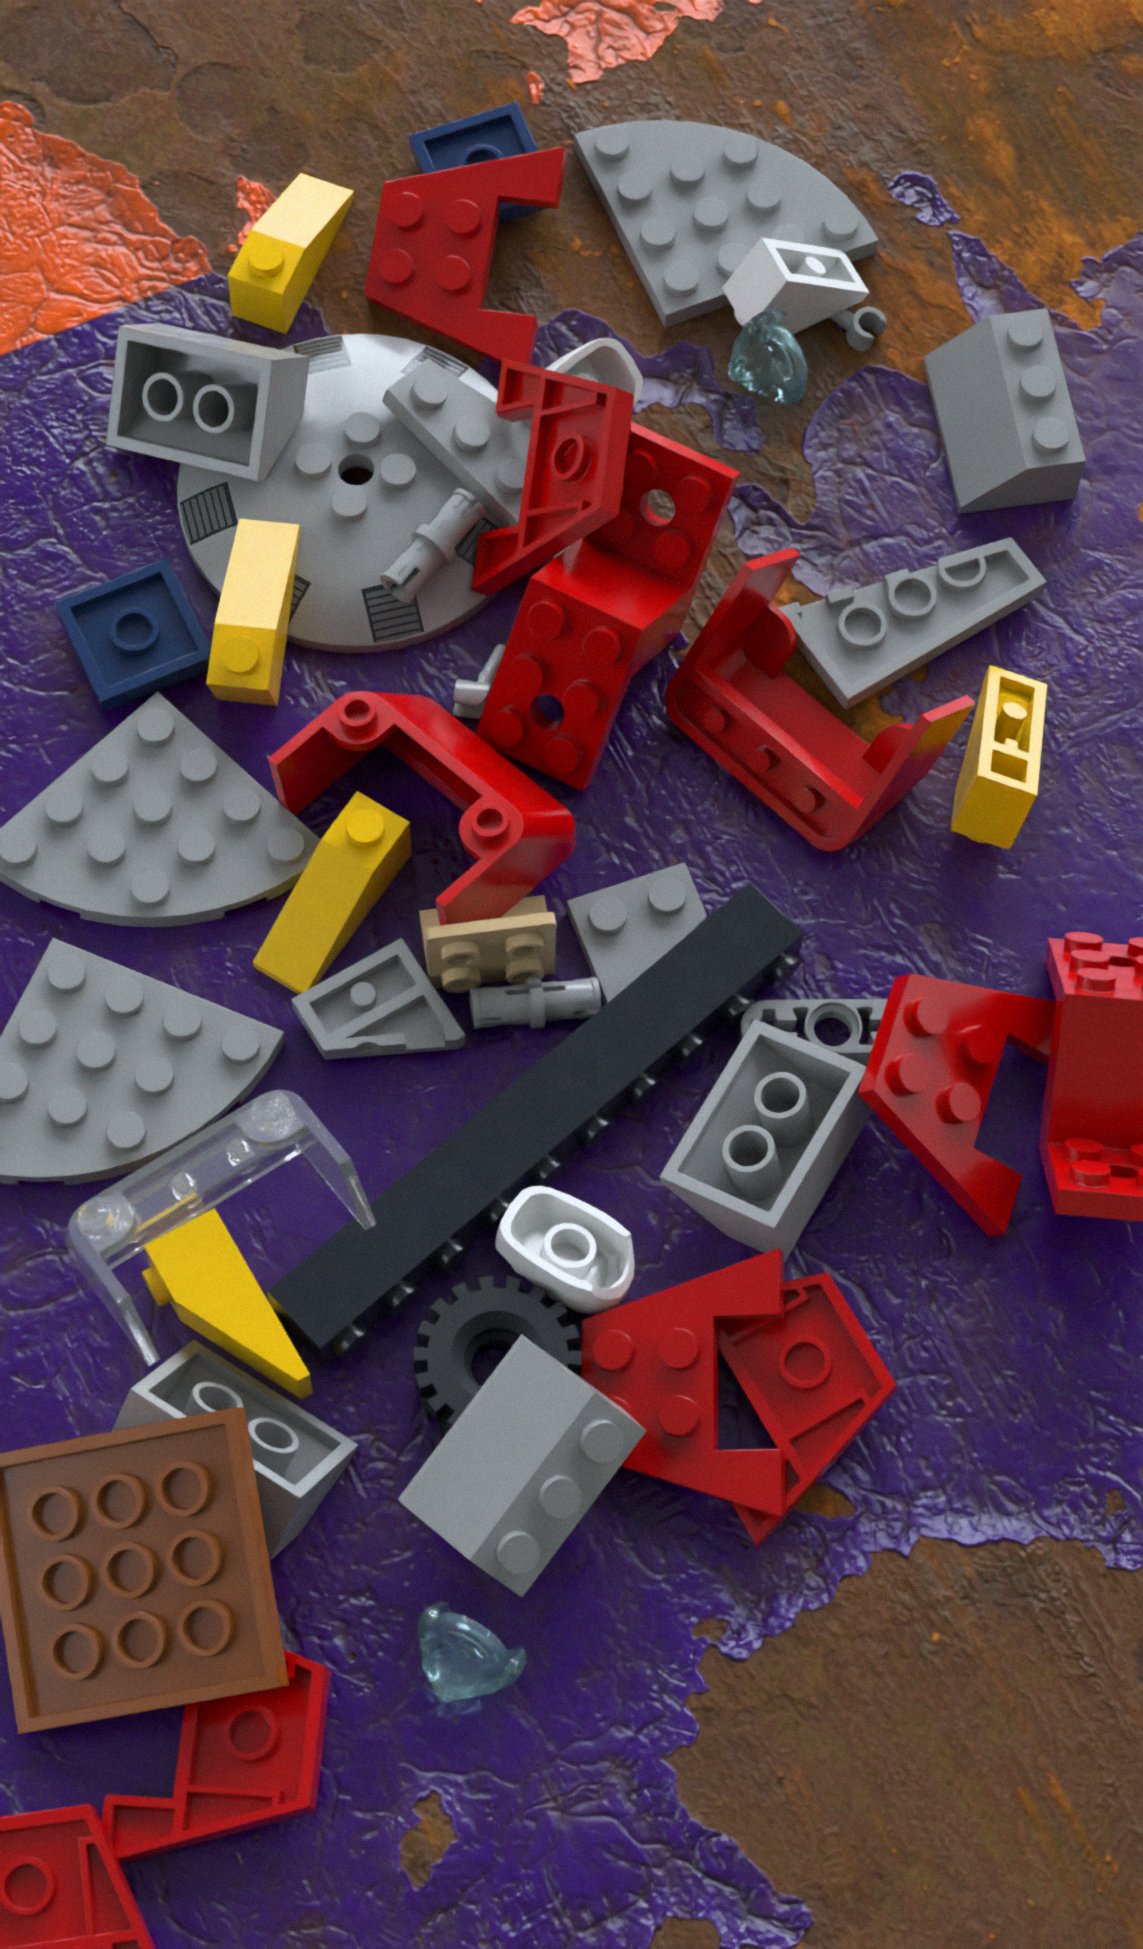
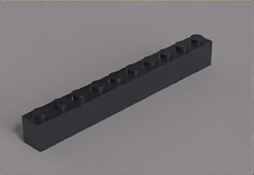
[267,882,804,1368]

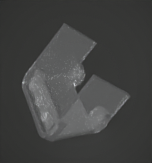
[64,1090,377,1366]

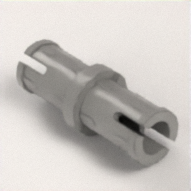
[380,488,486,603]
[469,977,601,1029]

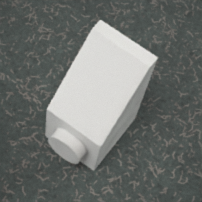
[722,238,869,336]

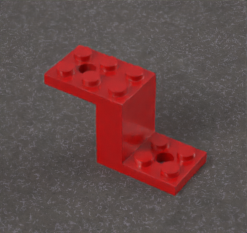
[475,421,741,792]
[1038,932,1143,1222]

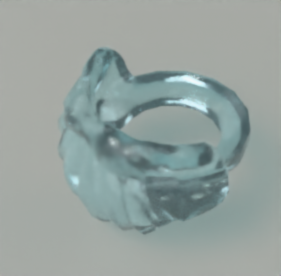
[728,310,808,406]
[418,1602,526,1704]

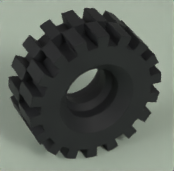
[413,1276,582,1437]

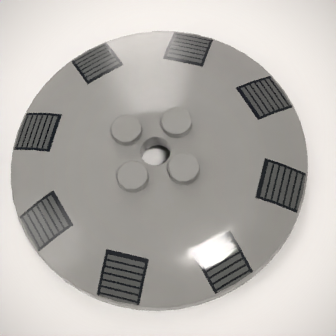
[177,334,505,653]

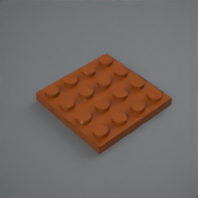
[0,1407,289,1734]

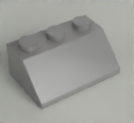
[923,308,1086,514]
[106,323,310,481]
[659,1019,873,1262]
[398,1334,647,1597]
[112,1340,358,1561]

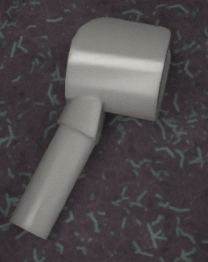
[828,307,887,351]
[453,644,506,719]

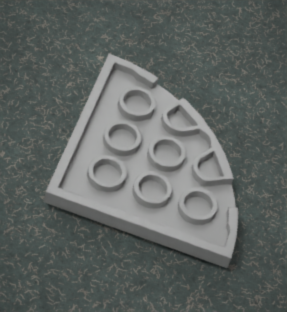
[574,120,879,328]
[0,691,321,928]
[0,938,285,1185]

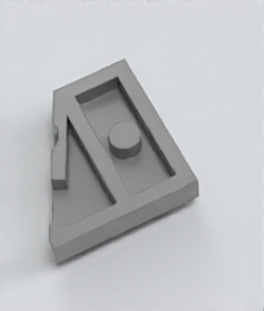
[567,862,707,1005]
[291,938,465,1060]

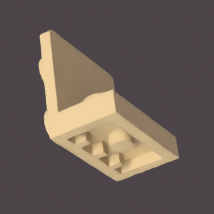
[419,895,557,993]

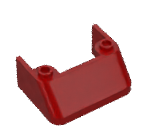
[665,547,976,851]
[268,691,577,926]

